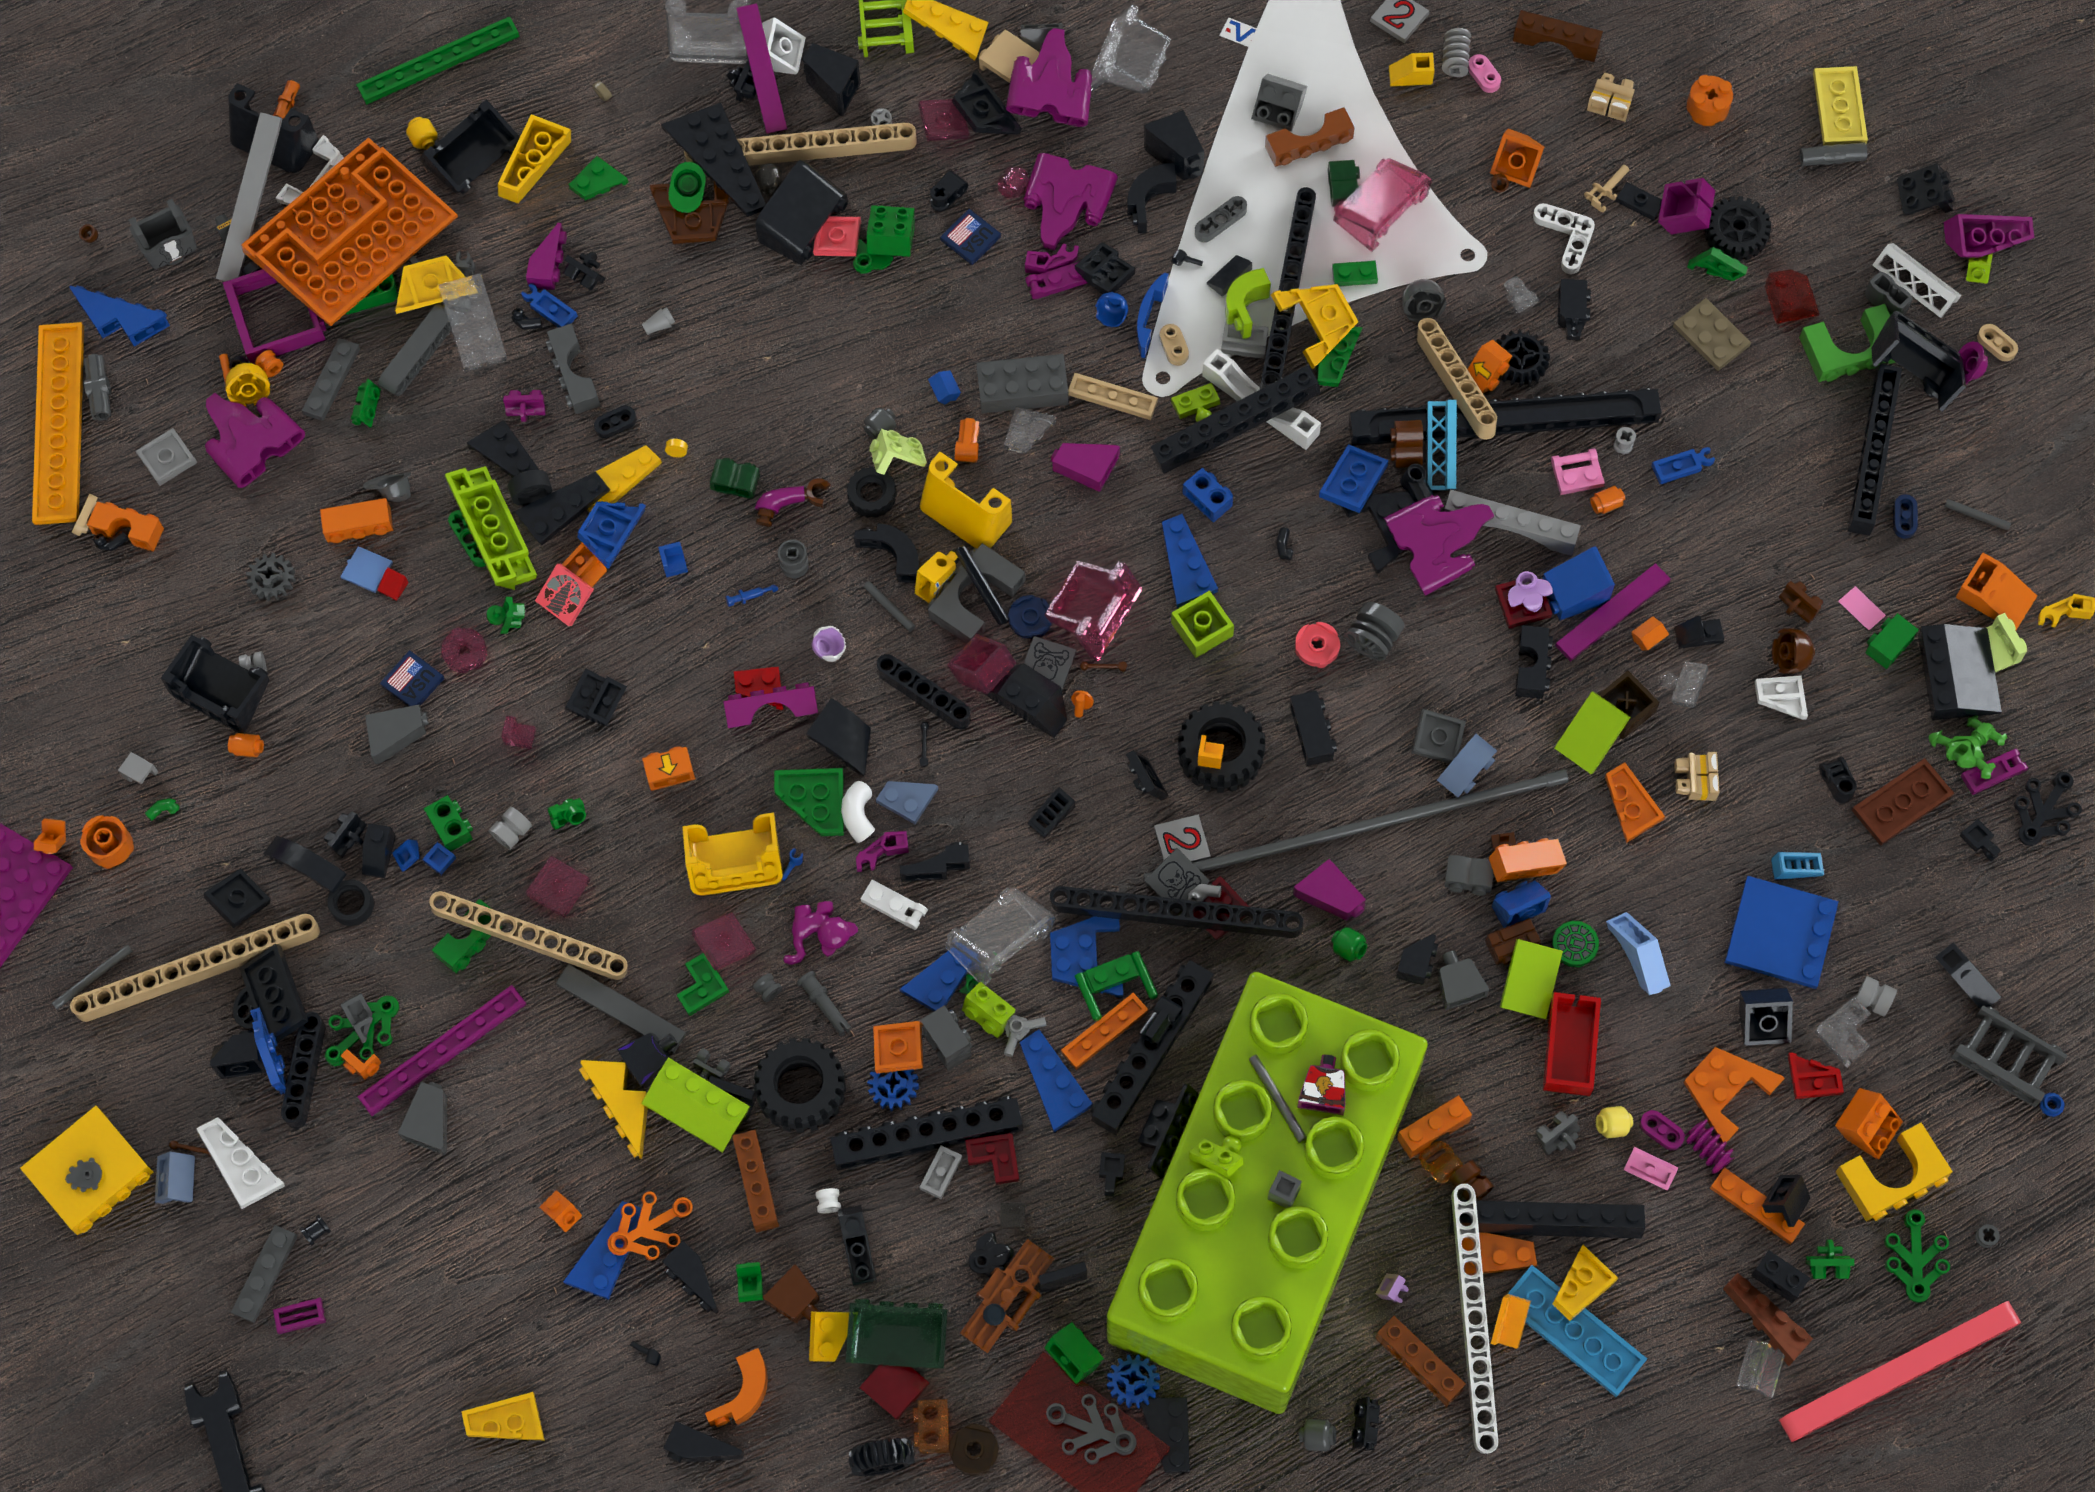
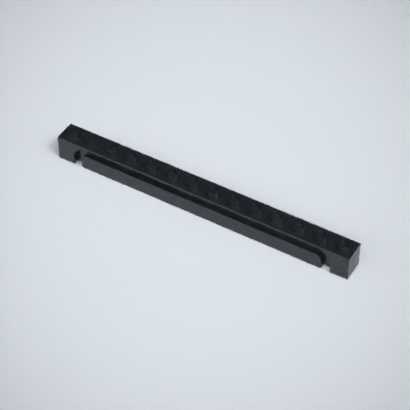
[1349,388,1662,446]

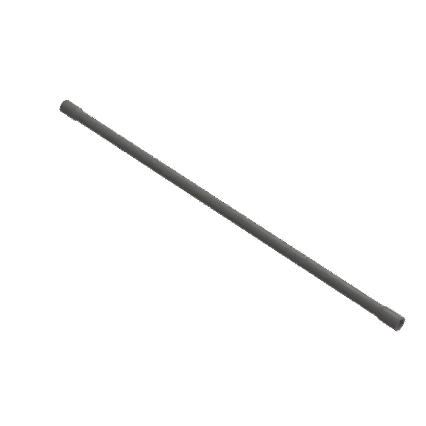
[1143,769,1568,887]

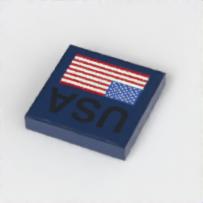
[940,209,1001,265]
[380,650,445,707]

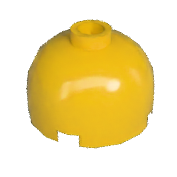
[225,363,270,407]

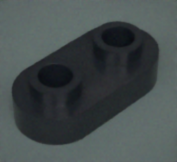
[594,406,637,438]

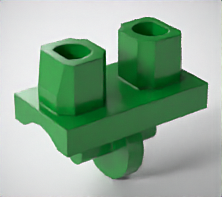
[486,597,525,634]
[1806,1239,1854,1279]

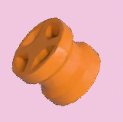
[255,350,284,378]

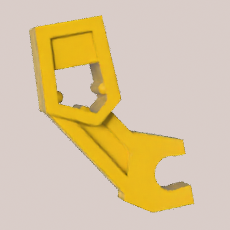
[2038,594,2095,627]

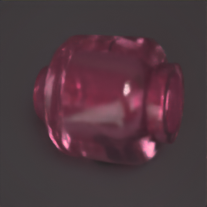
[997,166,1029,199]

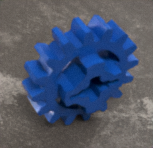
[867,1069,919,1111]
[1107,1354,1160,1409]

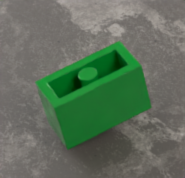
[1865,613,1919,669]
[1044,1322,1104,1384]

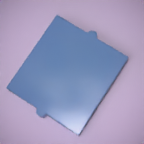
[341,546,393,593]

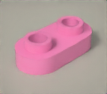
[1468,54,1501,93]

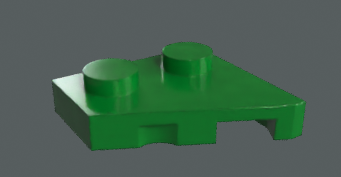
[568,156,628,201]
[1687,247,1748,281]

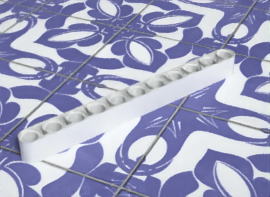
[1451,1184,1498,1454]

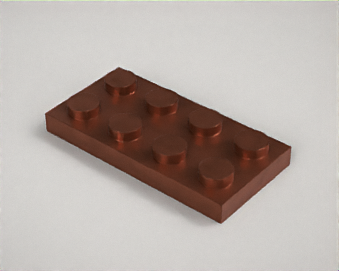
[1851,758,1954,846]

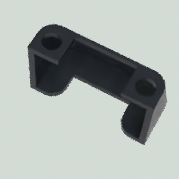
[228,83,319,173]

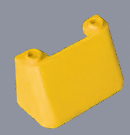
[682,812,783,895]

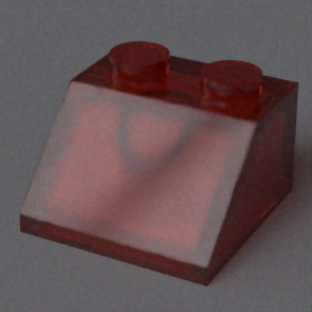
[1765,269,1819,323]

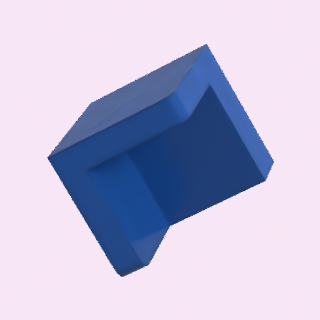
[658,542,688,578]

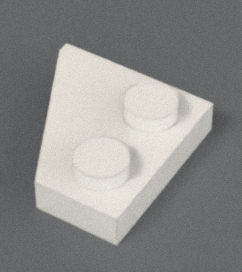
[1754,676,1808,720]

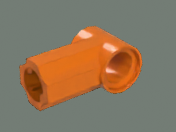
[955,418,980,463]

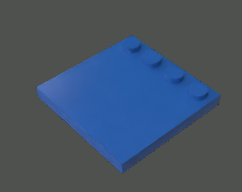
[1725,876,1839,989]

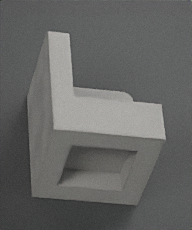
[118,752,158,784]

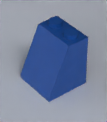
[1542,546,1615,621]

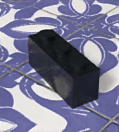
[1289,690,1337,766]

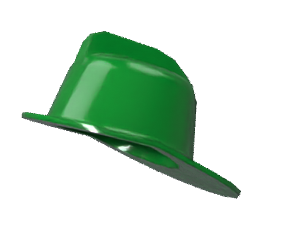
[668,162,706,213]

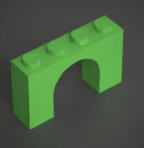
[1799,304,1895,382]

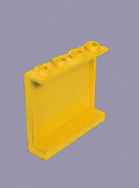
[20,1106,153,1235]

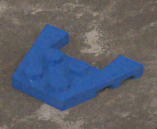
[1050,917,1123,998]

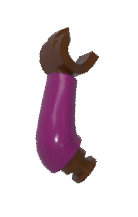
[755,478,831,527]

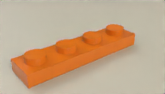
[1061,992,1149,1070]
[1710,1167,1805,1245]

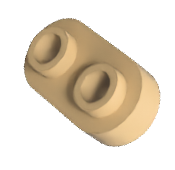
[1160,324,1189,366]
[1977,324,2018,361]
[71,493,98,536]

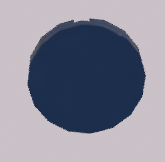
[1008,595,1053,639]

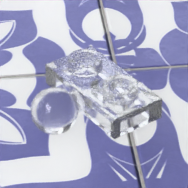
[1659,661,1708,708]

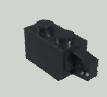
[1558,279,1591,340]

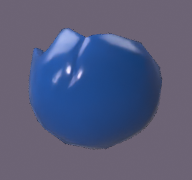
[1095,292,1128,327]

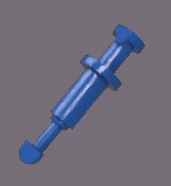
[725,585,778,607]

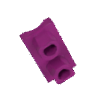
[503,390,546,422]

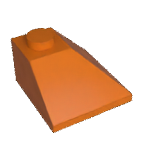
[1490,129,1545,188]

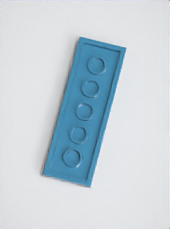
[1501,1265,1647,1397]

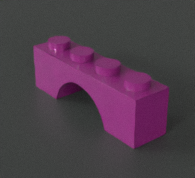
[723,682,818,728]

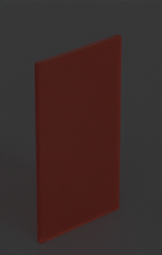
[989,1351,1170,1492]

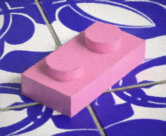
[1624,1147,1679,1191]

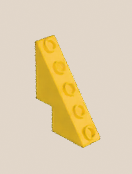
[579,1060,648,1159]

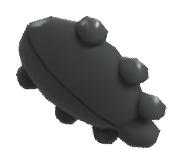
[65,1158,102,1192]

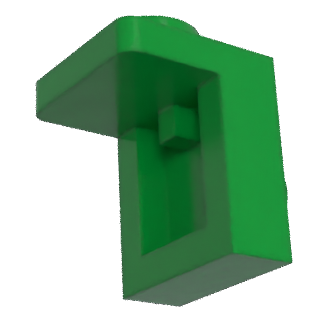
[736,1262,763,1303]

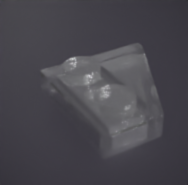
[1004,407,1056,454]

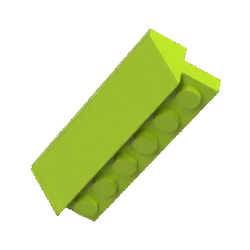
[445,466,537,590]

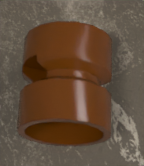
[1449,1160,1494,1201]

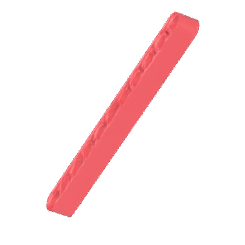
[1779,1301,2021,1442]

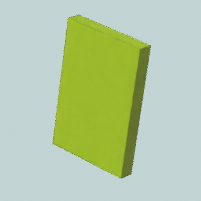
[1554,691,1631,774]
[1500,939,1563,1019]

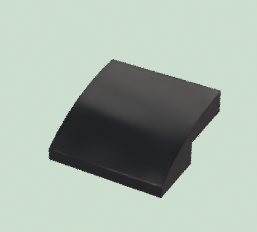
[1075,242,1136,294]
[565,668,627,726]

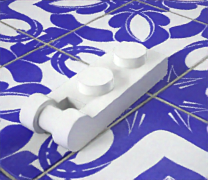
[860,880,928,930]

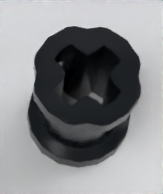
[299,1214,331,1246]

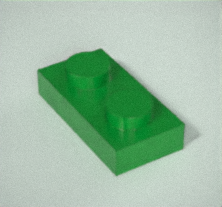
[1332,260,1378,286]

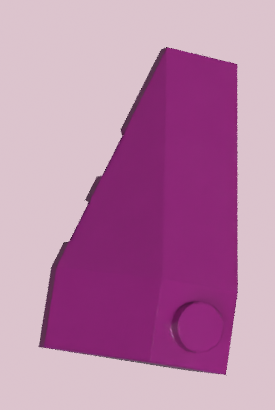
[1943,214,2035,258]

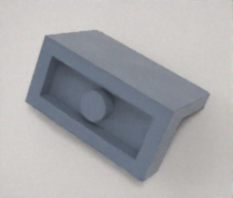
[155,1151,195,1204]

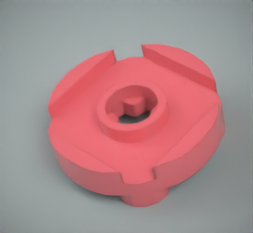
[1295,622,1340,668]

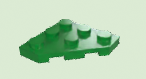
[774,768,844,836]

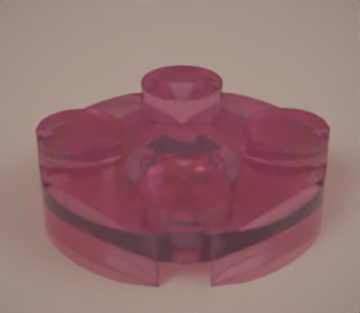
[441,627,487,673]

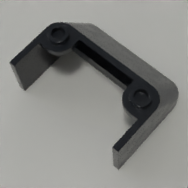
[1871,311,1966,412]

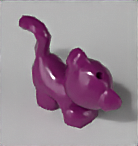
[783,901,858,965]

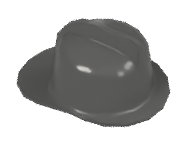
[363,472,411,502]

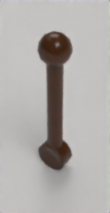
[1080,661,1127,671]
[169,1140,212,1158]

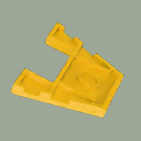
[1271,284,1358,369]

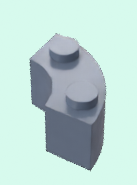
[1437,734,1497,797]

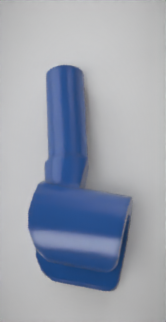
[782,848,803,881]

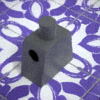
[1438,951,1489,1011]

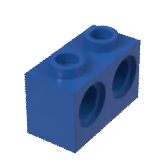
[1183,468,1233,523]

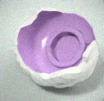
[811,626,846,662]

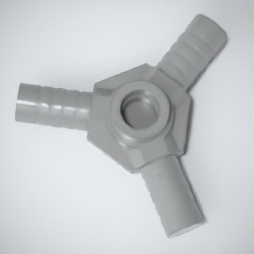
[1004,1015,1047,1057]

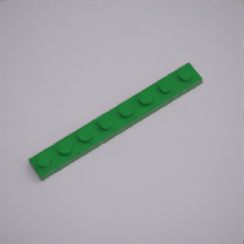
[356,16,520,105]

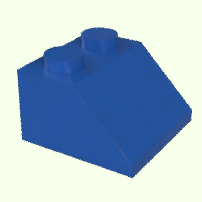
[1492,880,1551,928]

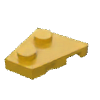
[809,1312,857,1362]

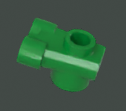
[547,798,586,830]

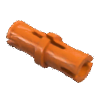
[273,80,300,119]

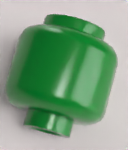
[1331,927,1367,962]

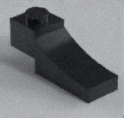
[900,842,970,882]

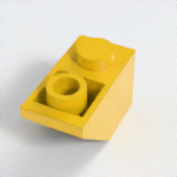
[1389,53,1435,86]

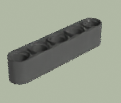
[378,303,459,396]

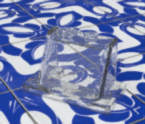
[1091,4,1171,94]

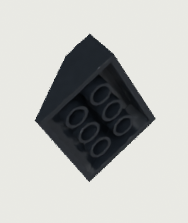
[1918,624,2002,720]

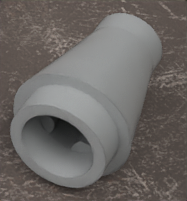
[642,307,675,335]

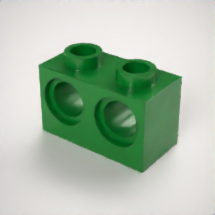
[423,795,473,852]

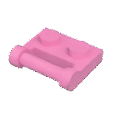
[1551,448,1605,495]

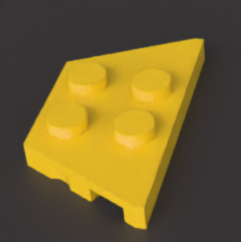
[395,255,478,314]

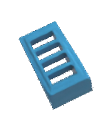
[1771,852,1824,879]

